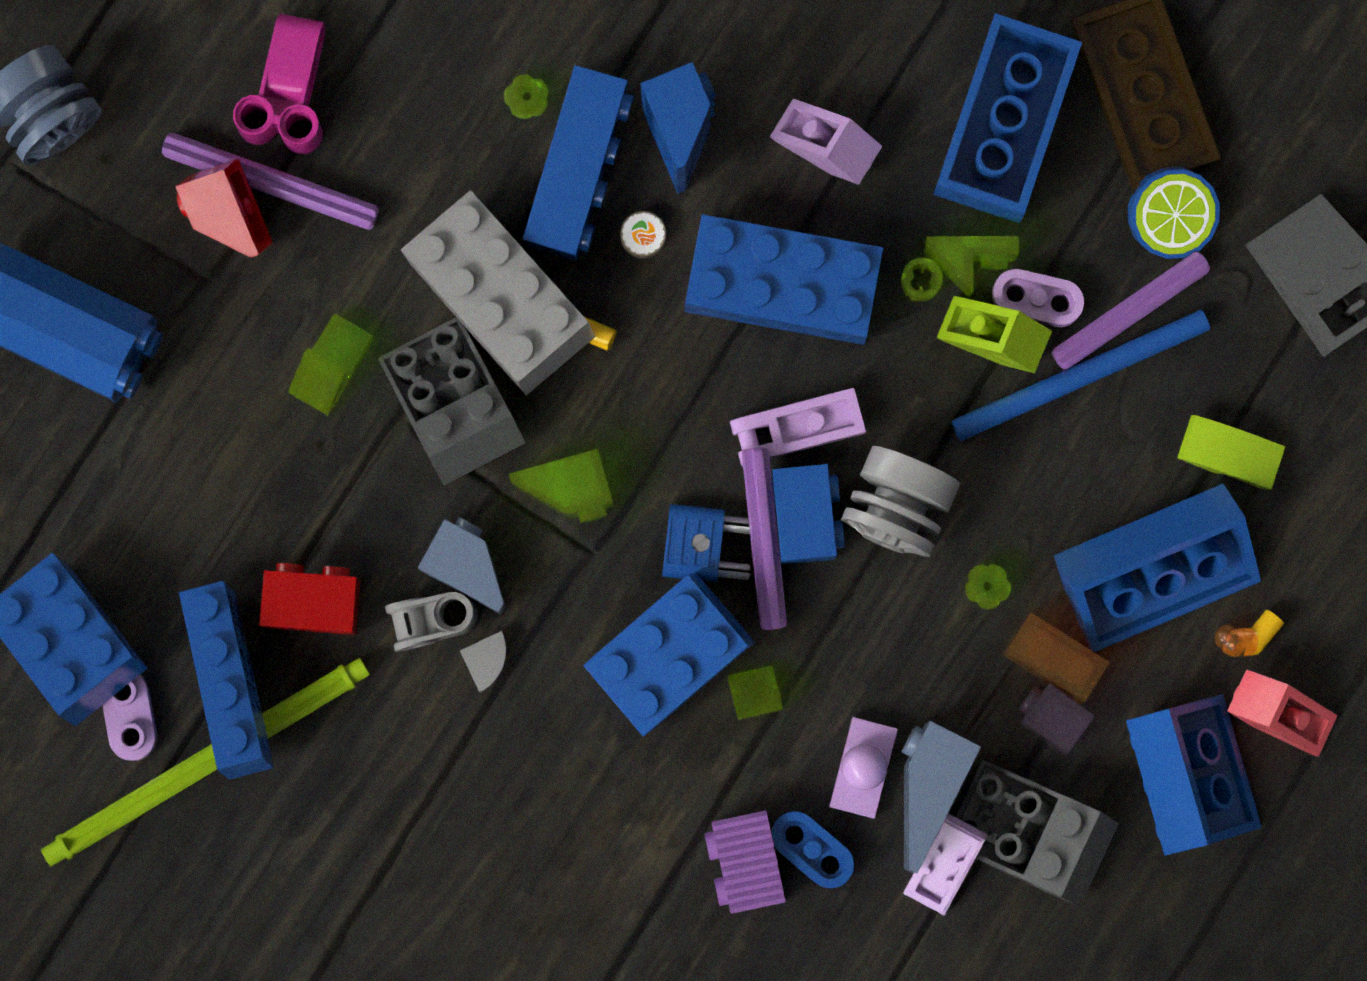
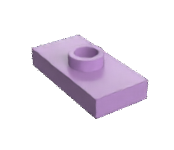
[903,814,987,915]

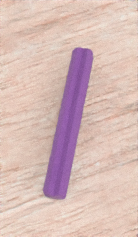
[1052,252,1210,370]
[742,447,787,630]

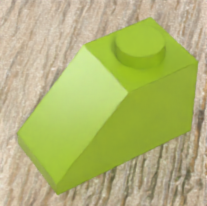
[937,296,1052,373]

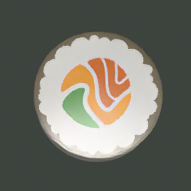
[620,211,666,259]

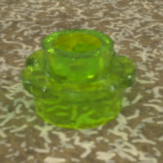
[504,74,549,119]
[965,564,1011,609]

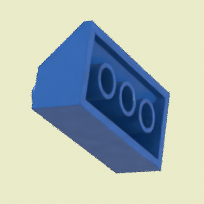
[1054,484,1261,653]

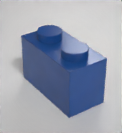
[771,464,844,565]

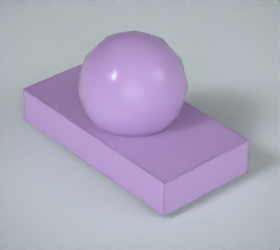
[829,717,898,819]

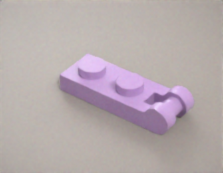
[730,388,866,466]

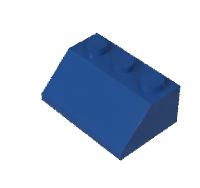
[640,62,715,194]
[1126,694,1262,856]

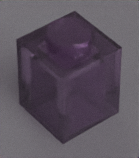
[1018,683,1095,755]

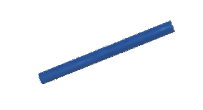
[951,309,1210,442]

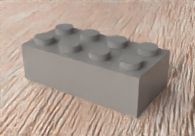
[401,190,595,396]

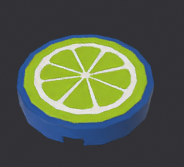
[1128,167,1220,259]

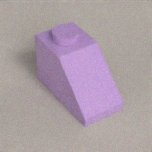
[770,99,882,185]

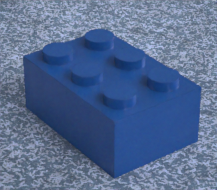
[0,552,148,726]
[583,572,755,736]

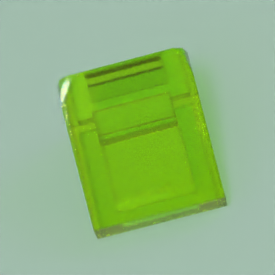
[727,665,783,721]

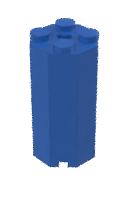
[0,243,163,403]

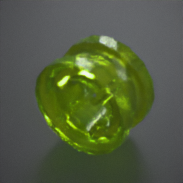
[901,258,943,301]

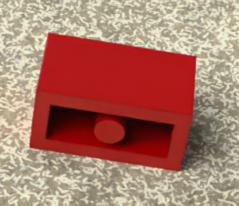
[259,563,361,635]

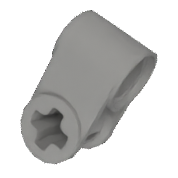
[385,592,478,652]

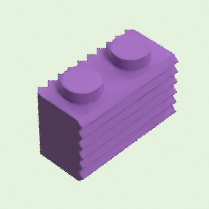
[704,811,785,914]

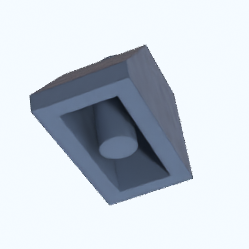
[418,517,506,615]

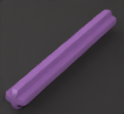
[162,132,379,230]

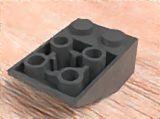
[1245,194,1367,357]
[378,317,525,485]
[956,760,1119,908]

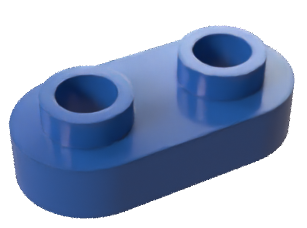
[771,812,854,888]

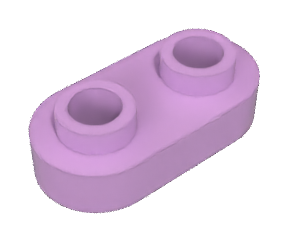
[992,269,1084,327]
[102,675,157,761]

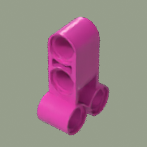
[233,13,326,154]

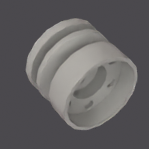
[841,446,961,557]

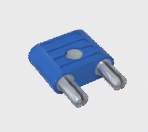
[662,504,751,583]

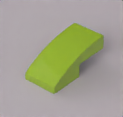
[1177,415,1285,490]

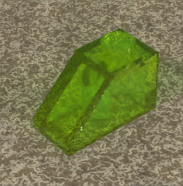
[509,449,614,523]

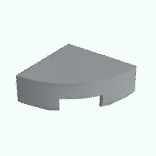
[460,631,507,693]

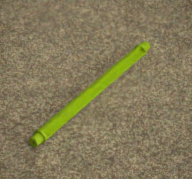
[41,657,370,867]

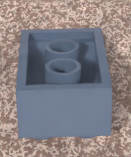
[901,721,981,874]

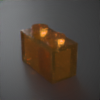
[1002,613,1110,704]

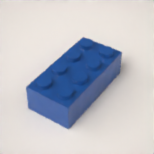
[933,13,1082,224]
[685,214,883,345]

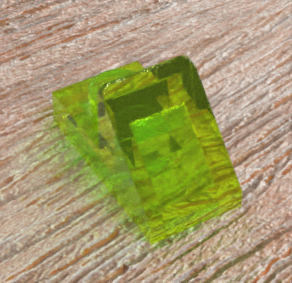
[924,236,1019,297]
[288,313,375,416]

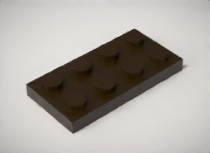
[1071,0,1221,191]

